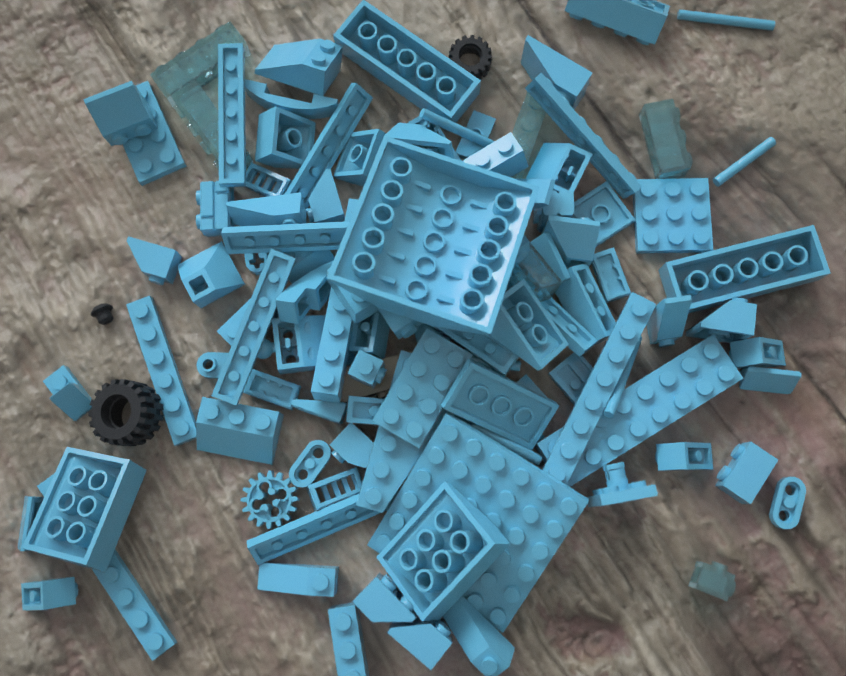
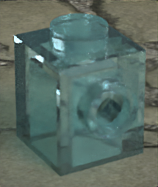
[688,561,736,601]

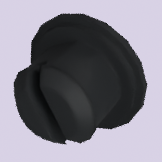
[91,303,114,325]

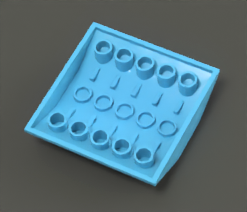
[327,136,539,336]

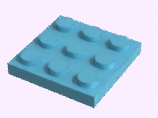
[632,178,713,254]

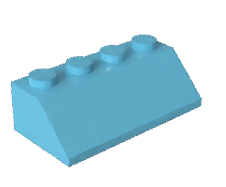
[565,0,670,45]

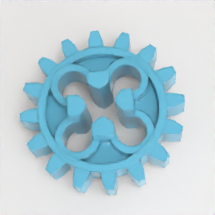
[241,470,300,529]

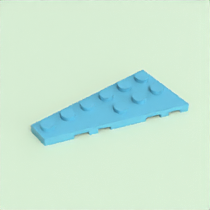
[356,350,450,513]

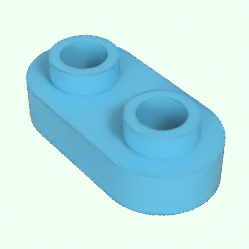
[196,352,228,379]
[289,440,332,488]
[769,477,806,529]

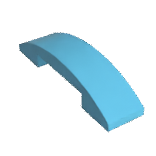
[245,79,339,119]

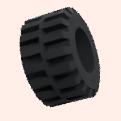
[88,379,164,447]

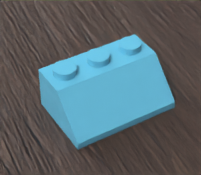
[196,397,284,465]

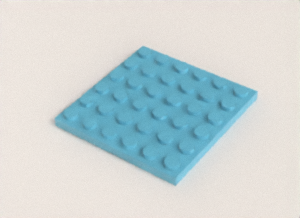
[367,411,589,632]

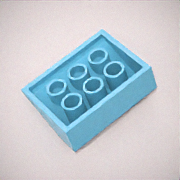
[22,447,147,573]
[377,481,510,622]

